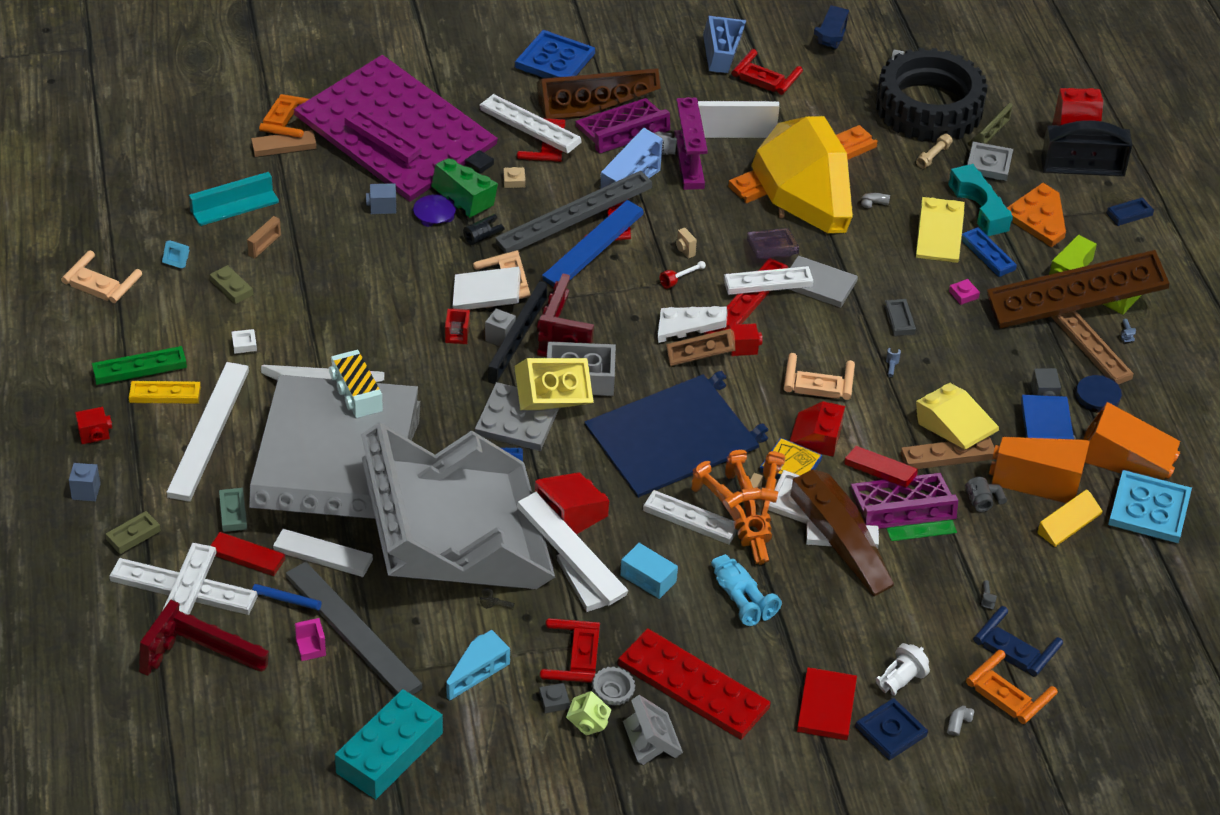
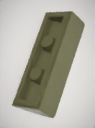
[968,103,1013,146]

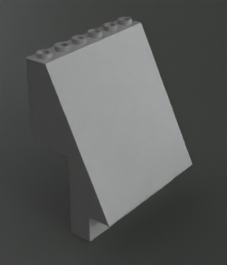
[250,375,420,519]
[361,422,555,589]

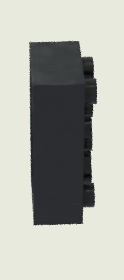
[1041,121,1132,177]

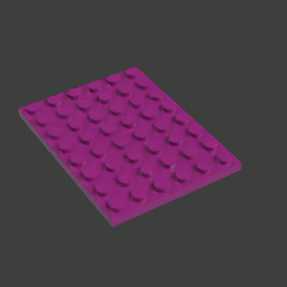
[294,55,498,202]

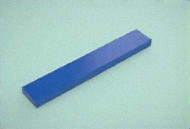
[542,200,644,287]

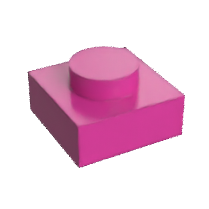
[949,279,980,305]

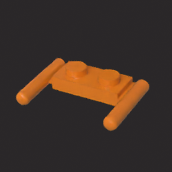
[259,94,309,138]
[966,650,1058,724]

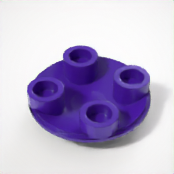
[413,195,456,227]

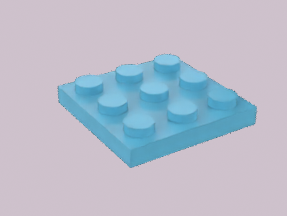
[1108,470,1192,543]

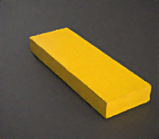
[129,381,201,404]

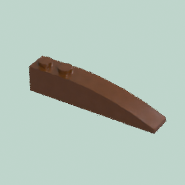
[536,68,661,119]
[790,469,894,596]

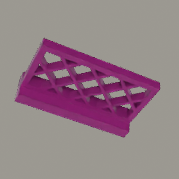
[575,98,670,153]
[851,473,958,529]

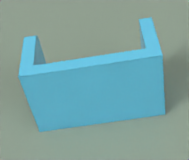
[620,543,678,599]

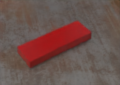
[845,446,918,488]
[210,532,285,576]

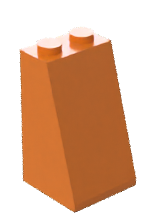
[1083,402,1180,480]
[989,437,1090,503]

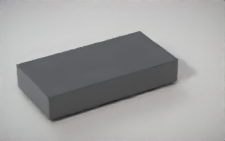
[884,299,916,336]

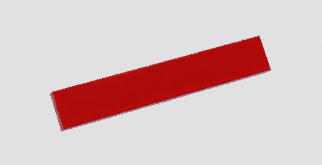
[704,258,788,335]

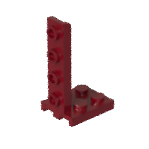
[537,273,594,357]
[139,599,269,676]

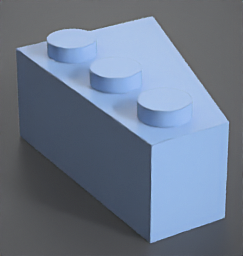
[600,128,662,188]

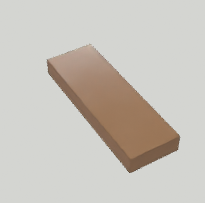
[251,130,317,157]

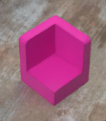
[295,618,326,661]

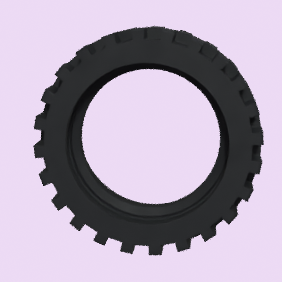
[876,48,987,143]

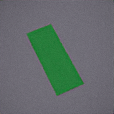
[887,519,957,541]

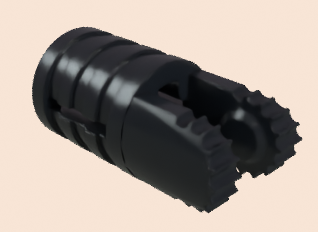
[463,214,505,245]

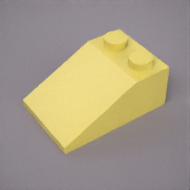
[916,197,965,263]
[514,358,594,410]
[916,383,999,449]

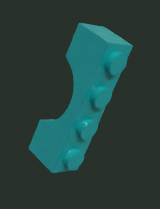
[948,164,1013,236]

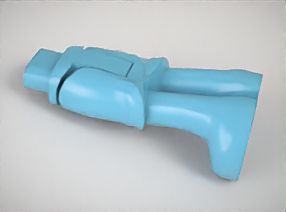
[711,554,782,626]

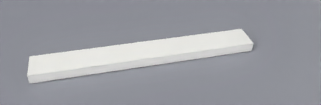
[167,362,249,502]

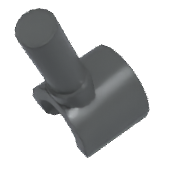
[981,580,997,609]

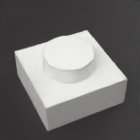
[232,329,257,354]

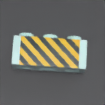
[329,350,383,418]

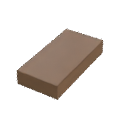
[247,216,281,259]

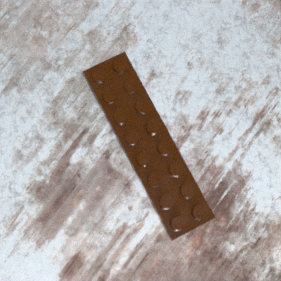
[987,250,1170,328]

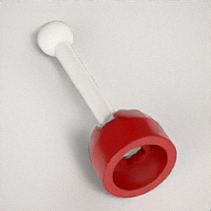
[659,261,706,289]

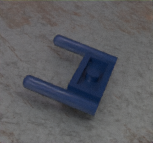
[973,606,1063,677]

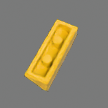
[1037,490,1103,547]

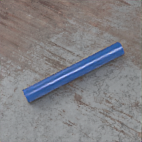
[252,584,322,610]

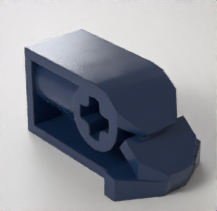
[814,5,849,49]

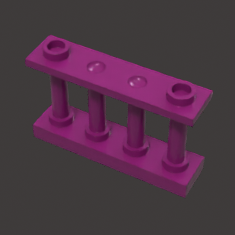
[674,97,708,190]

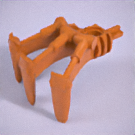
[691,450,785,565]

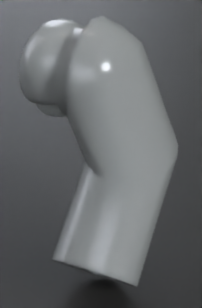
[861,193,890,208]
[947,706,974,736]

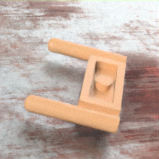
[61,250,142,303]
[473,250,531,308]
[784,353,855,400]

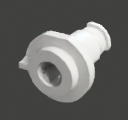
[876,643,930,697]

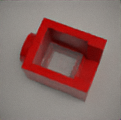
[445,309,470,344]

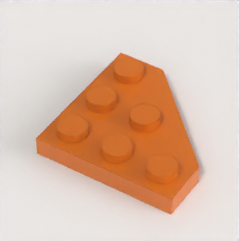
[1007,183,1066,247]

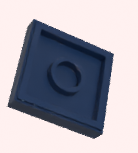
[855,698,928,761]

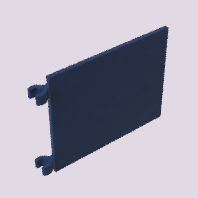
[584,371,769,497]

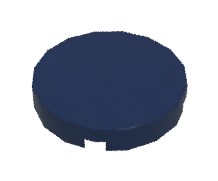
[1076,375,1122,412]

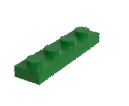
[92,346,187,385]

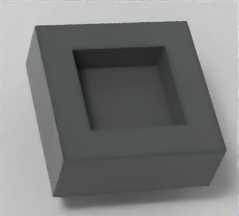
[539,683,570,713]

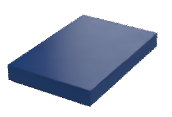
[1021,395,1074,439]

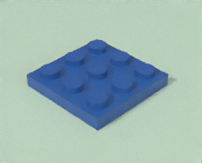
[515,30,595,78]

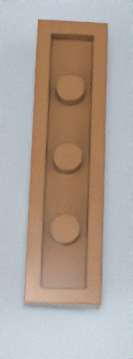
[901,437,995,469]

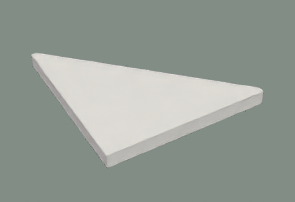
[261,365,384,382]

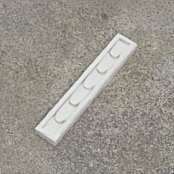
[480,94,582,154]
[517,492,628,606]
[110,558,258,615]

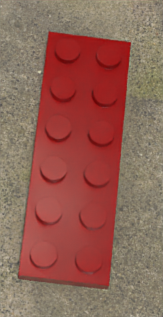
[618,628,771,740]

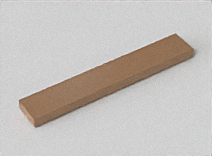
[1051,311,1133,384]

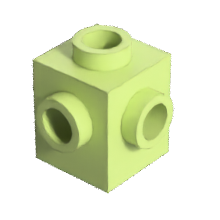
[566,691,611,736]

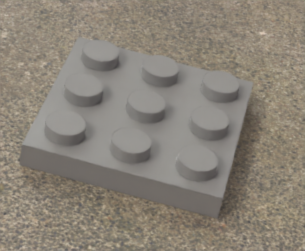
[475,382,559,451]

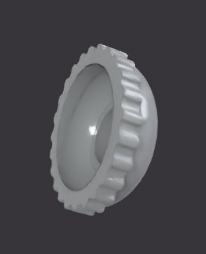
[591,667,636,705]

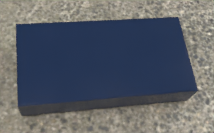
[1106,197,1154,226]

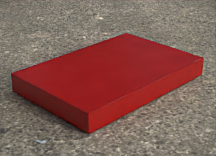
[797,667,857,740]

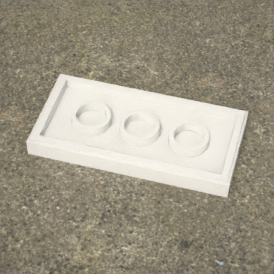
[698,101,779,138]

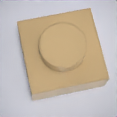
[504,167,525,188]
[676,228,697,258]

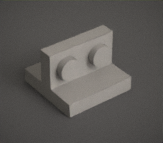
[623,695,683,765]

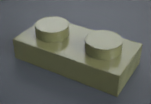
[210,265,253,304]
[106,511,161,554]

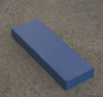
[961,227,1017,277]

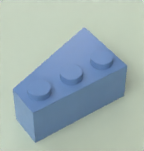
[703,16,746,73]

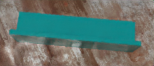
[189,172,279,226]

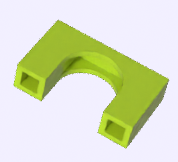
[1049,235,1141,315]

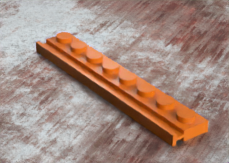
[728,125,878,203]

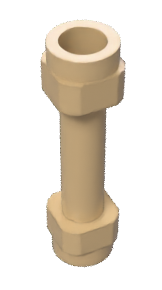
[916,134,953,169]

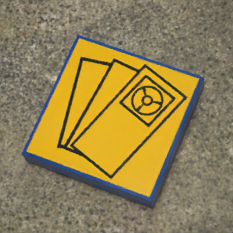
[760,438,822,480]

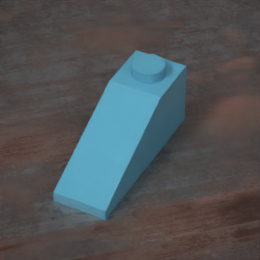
[446,630,510,701]

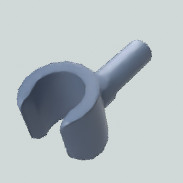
[1121,319,1136,343]
[886,348,901,377]

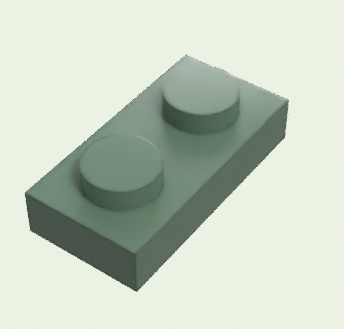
[219,488,247,532]

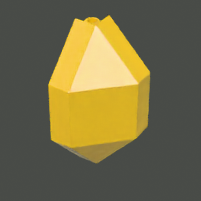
[751,116,853,233]

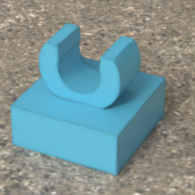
[162,240,189,268]

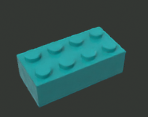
[335,689,443,800]

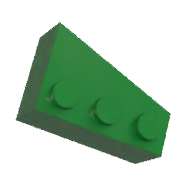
[432,158,498,218]

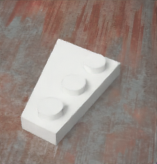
[658,306,727,343]

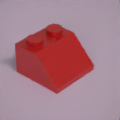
[790,401,845,457]

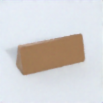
[666,329,735,366]

